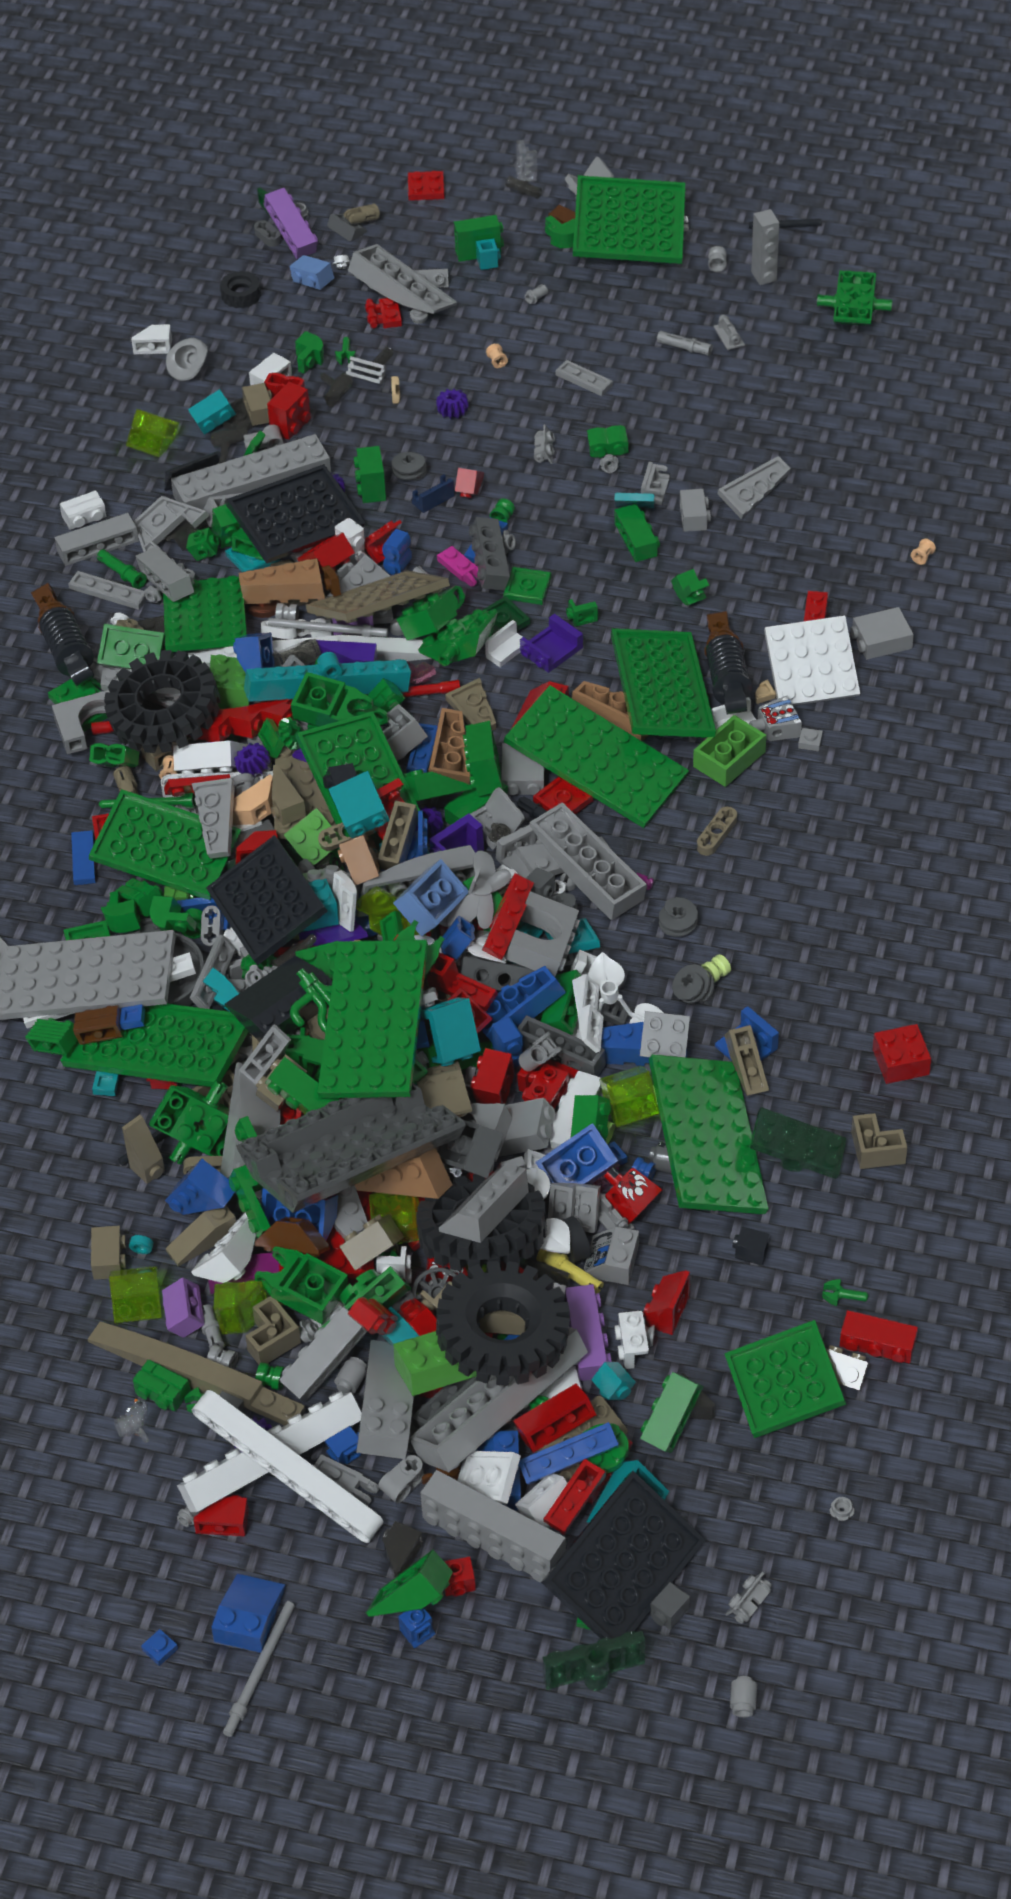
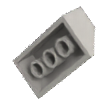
[439,1163,529,1243]

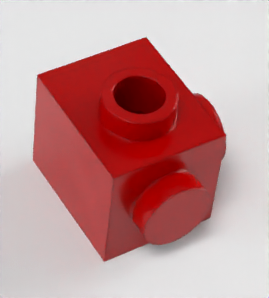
[444,1557,476,1596]

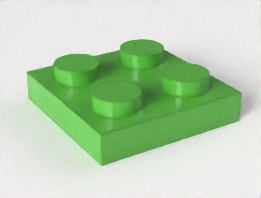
[284,808,341,866]

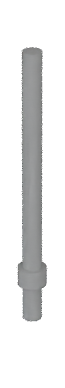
[268,618,388,637]
[223,1601,295,1737]

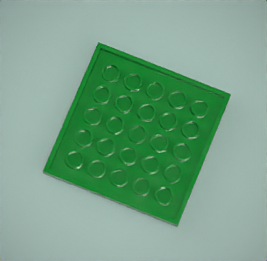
[573,175,685,264]

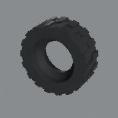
[220,271,261,308]

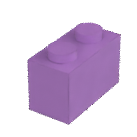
[162,1277,205,1338]

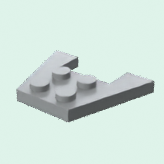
[133,496,210,552]

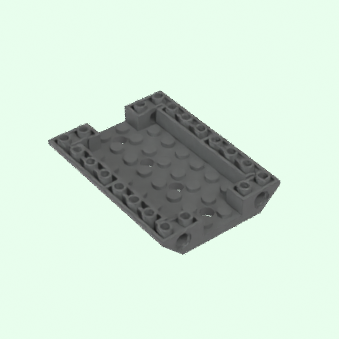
[236,1082,466,1213]

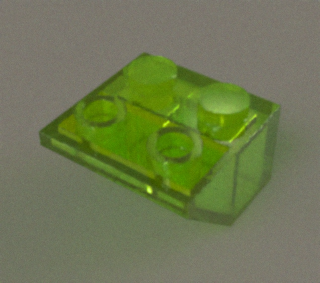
[126,409,179,457]
[599,1066,660,1127]
[369,1193,419,1244]
[109,1266,162,1323]
[214,1280,267,1334]

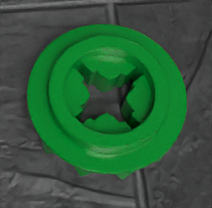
[278,717,301,750]

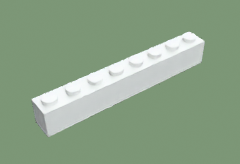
[177,1391,361,1512]

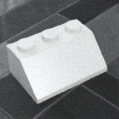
[173,741,248,774]

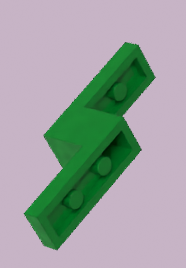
[229,1116,270,1238]

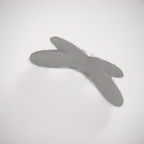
[446,851,511,929]

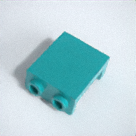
[329,771,390,838]
[420,997,481,1066]

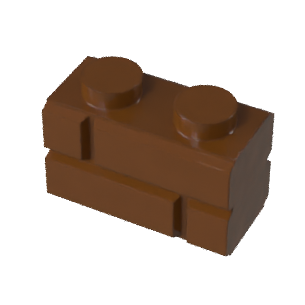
[73,1005,124,1045]

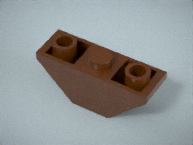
[255,1216,329,1257]

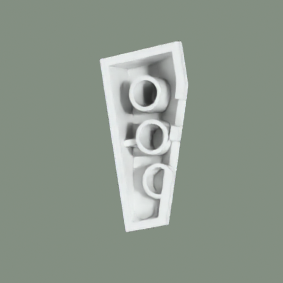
[191,1204,261,1283]

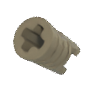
[344,204,379,224]
[113,766,139,795]

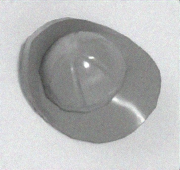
[166,338,207,381]

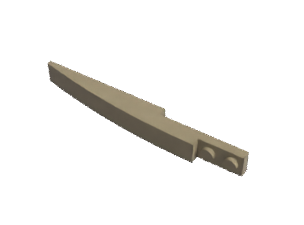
[87,1322,306,1426]

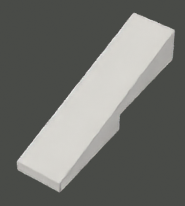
[572,974,604,1053]

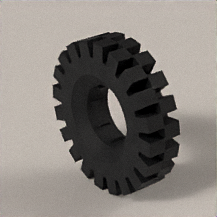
[104,650,221,753]
[416,1173,547,1271]
[436,1261,570,1386]

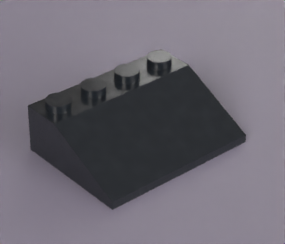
[225,956,332,1042]

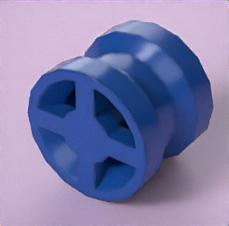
[632,1157,656,1181]

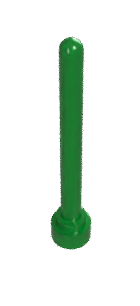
[99,793,197,809]

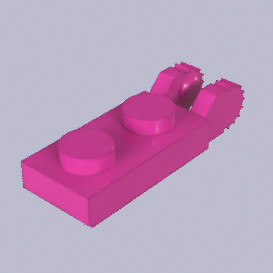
[437,546,478,587]

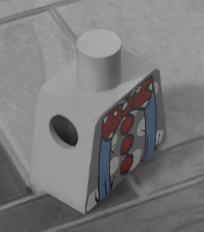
[749,695,802,741]

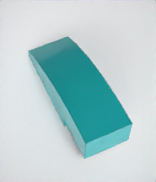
[203,968,241,1012]

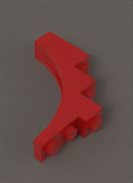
[188,699,294,742]

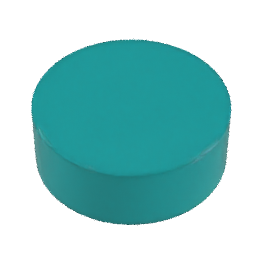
[129,1235,154,1254]

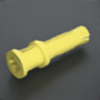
[536,1249,604,1293]

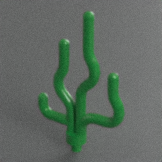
[290,968,332,1033]

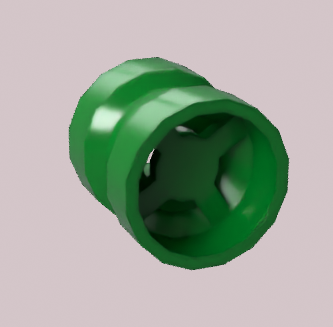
[490,498,515,523]
[181,908,203,939]
[255,1362,285,1391]

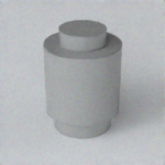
[334,1357,367,1394]
[730,1676,757,1717]

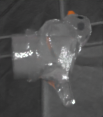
[114,1399,149,1443]

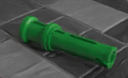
[97,549,147,589]

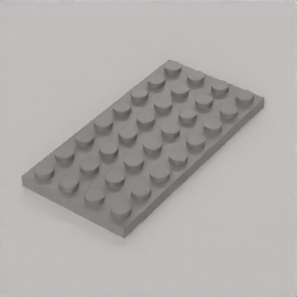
[0,930,176,1020]

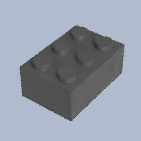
[437,1120,503,1178]

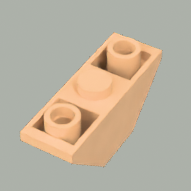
[232,775,273,825]

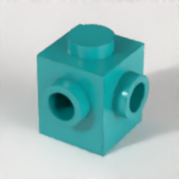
[476,238,501,270]
[591,1362,636,1400]

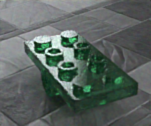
[750,1107,846,1179]
[543,1631,645,1691]

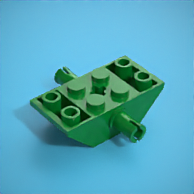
[817,270,892,326]
[418,609,497,666]
[148,1080,229,1165]

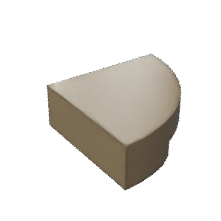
[391,376,400,404]
[755,680,776,704]

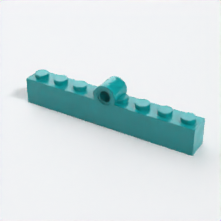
[244,652,411,702]

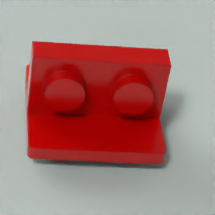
[365,520,402,564]

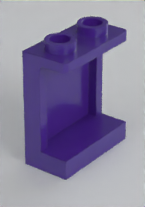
[520,613,583,673]
[429,813,484,853]

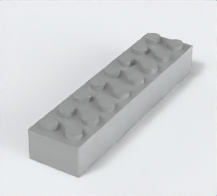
[171,434,331,510]
[409,1327,588,1472]

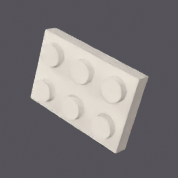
[457,1451,521,1504]

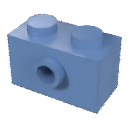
[289,255,334,290]

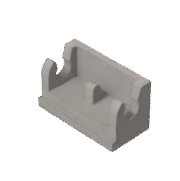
[641,462,670,505]

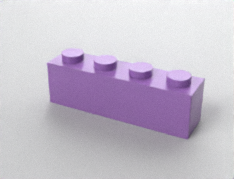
[264,188,318,259]
[565,1284,611,1381]

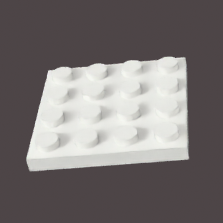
[764,616,860,706]

